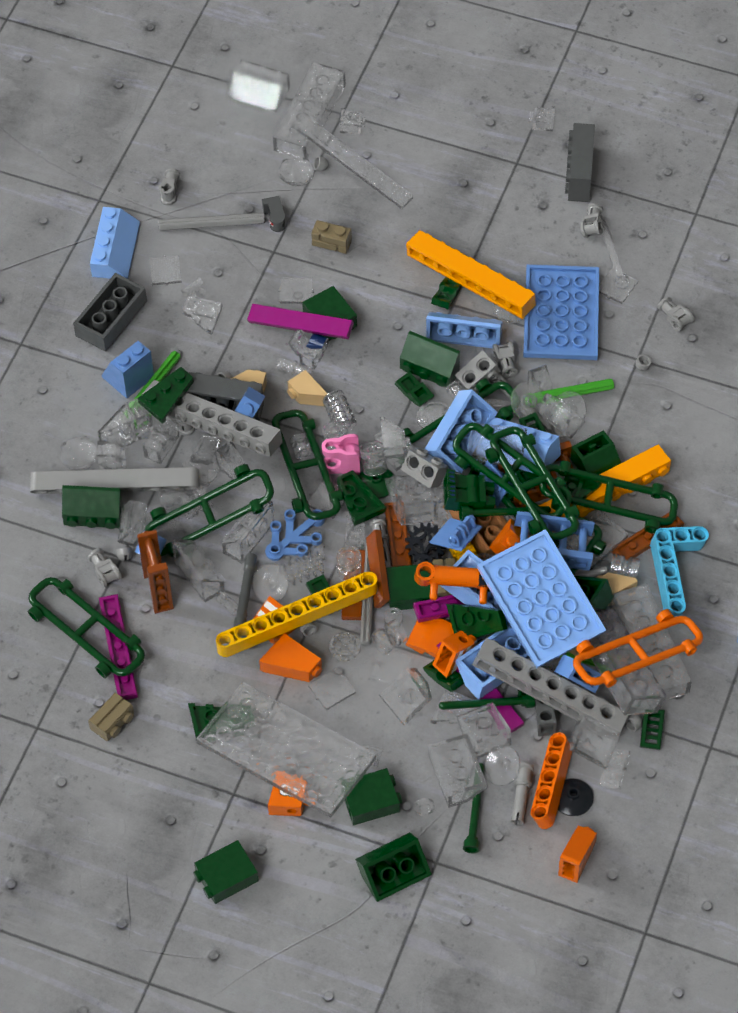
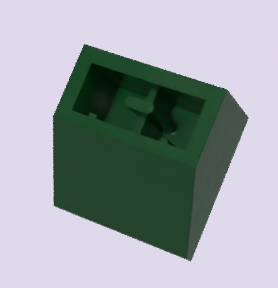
[571,430,621,474]

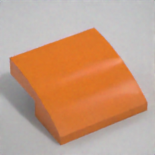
[405,618,454,657]

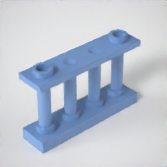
[514,511,595,571]

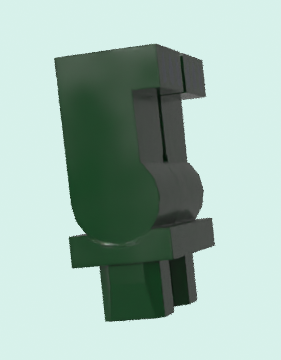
[443,469,496,511]

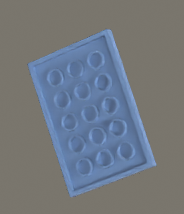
[523,264,599,360]

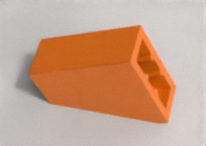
[259,633,322,682]
[558,825,597,883]

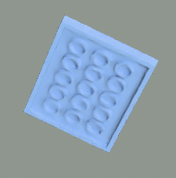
[476,529,606,669]

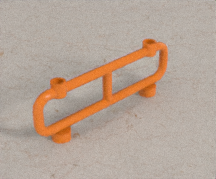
[573,609,703,688]

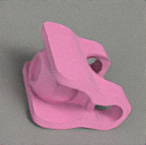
[322,434,361,475]

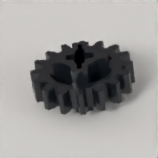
[405,522,446,564]

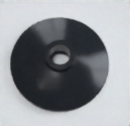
[558,779,593,816]

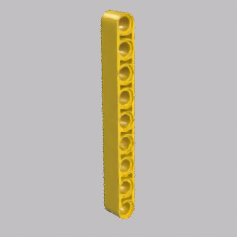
[216,571,378,657]

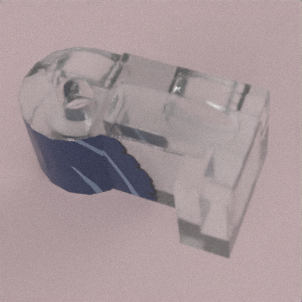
[299,334,329,369]

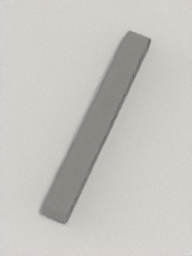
[30,467,199,494]

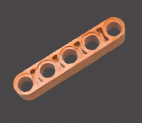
[531,732,573,829]

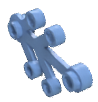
[265,509,325,561]

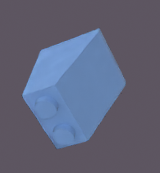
[102,341,154,398]

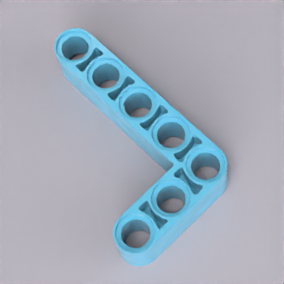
[650,526,709,617]

